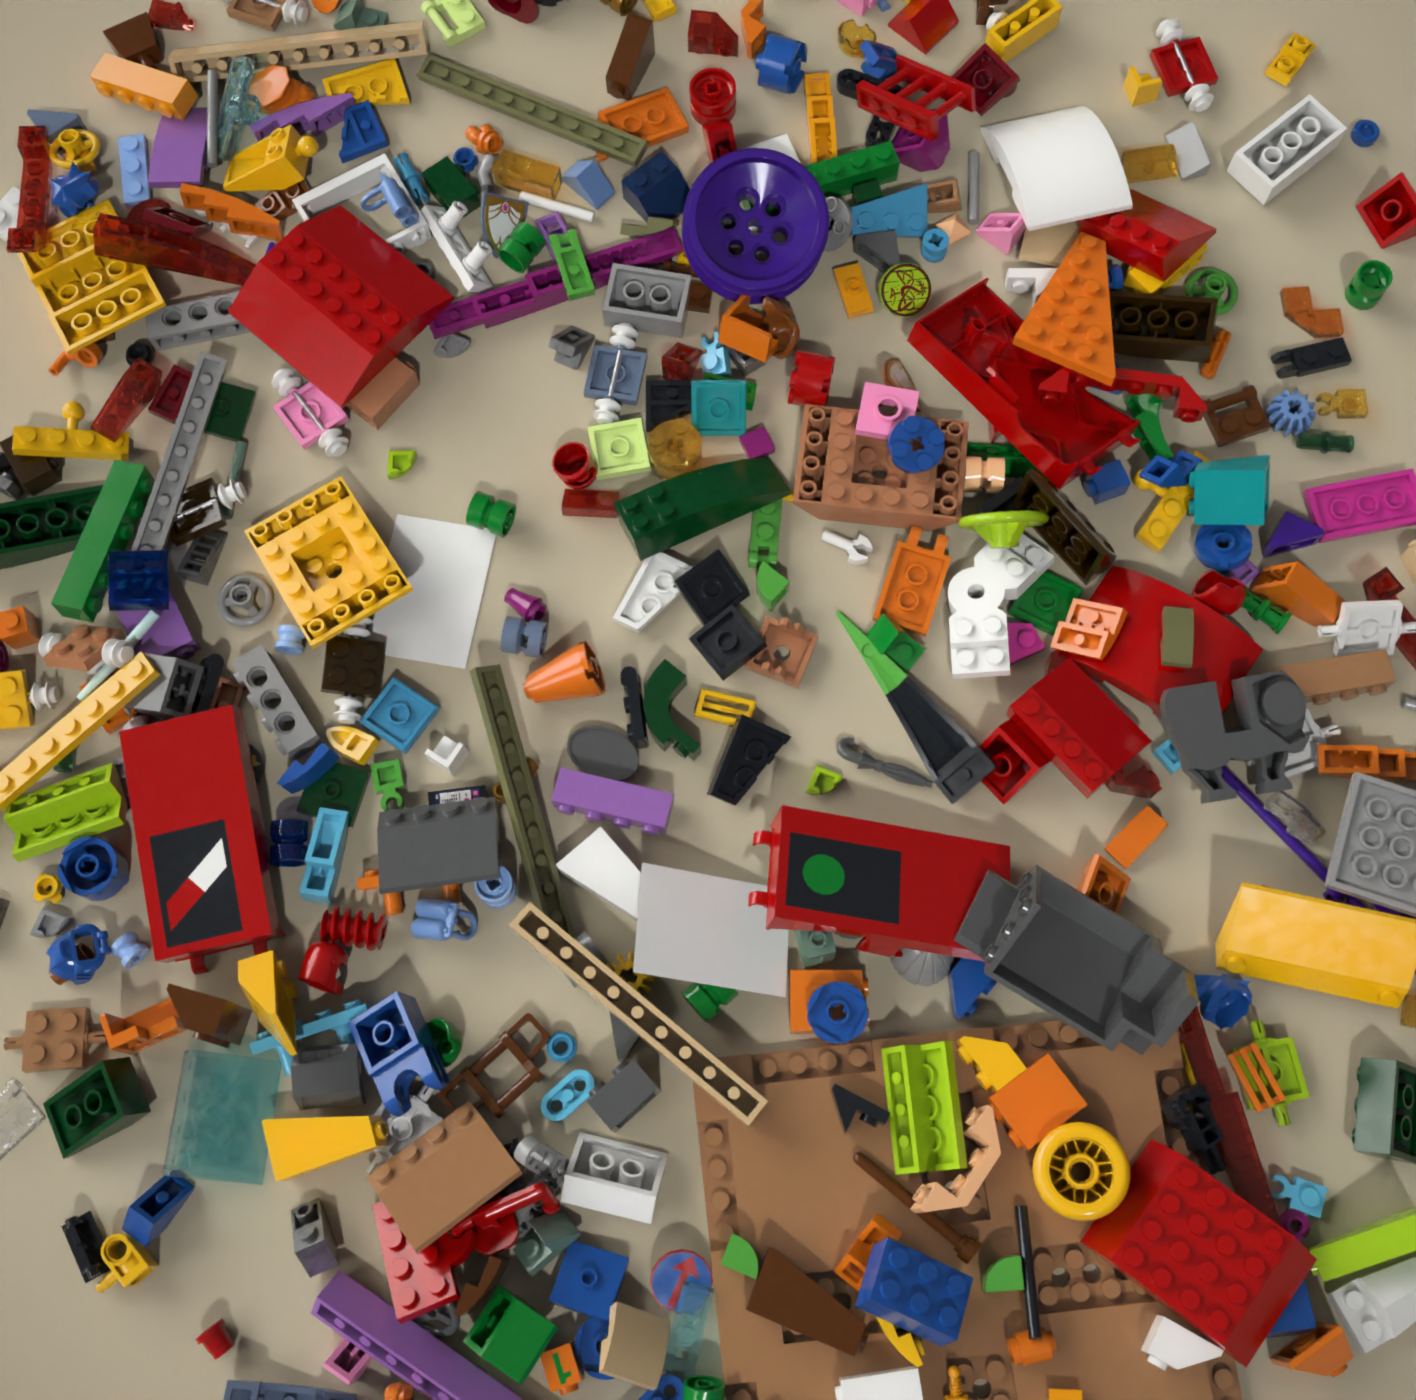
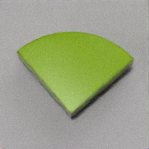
[387,450,417,479]
[806,765,844,795]

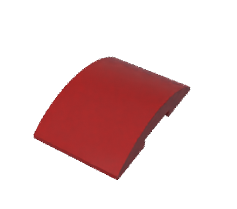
[1053,565,1263,718]

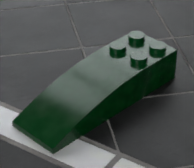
[614,456,791,561]
[0,484,104,569]

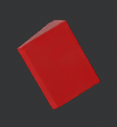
[888,0,959,55]
[1356,172,1416,249]

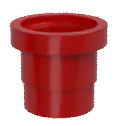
[195,1318,235,1360]

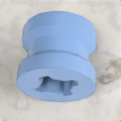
[274,625,305,655]
[111,931,149,969]

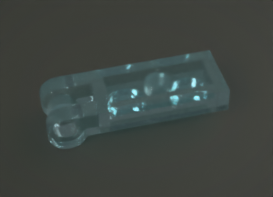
[662,1281,714,1377]

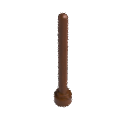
[853,1152,982,1264]

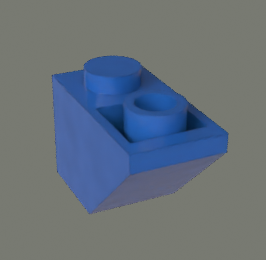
[948,958,997,1021]

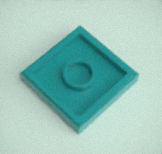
[691,380,746,436]

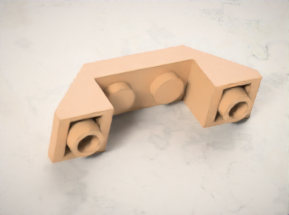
[910,1105,1001,1213]

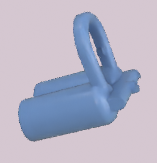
[360,174,419,227]
[411,898,478,941]

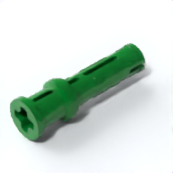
[1216,570,1292,635]

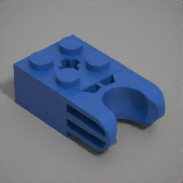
[348,991,450,1117]

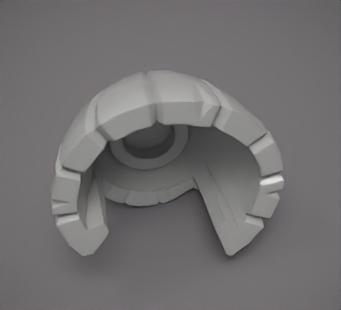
[889,948,956,986]

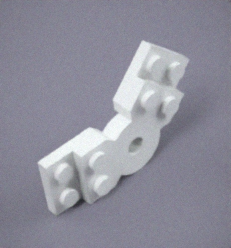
[948,534,1055,679]

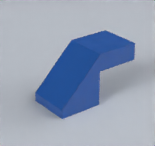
[1139,450,1203,488]

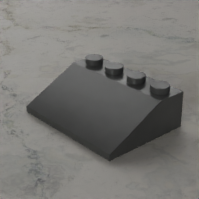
[377,797,501,894]

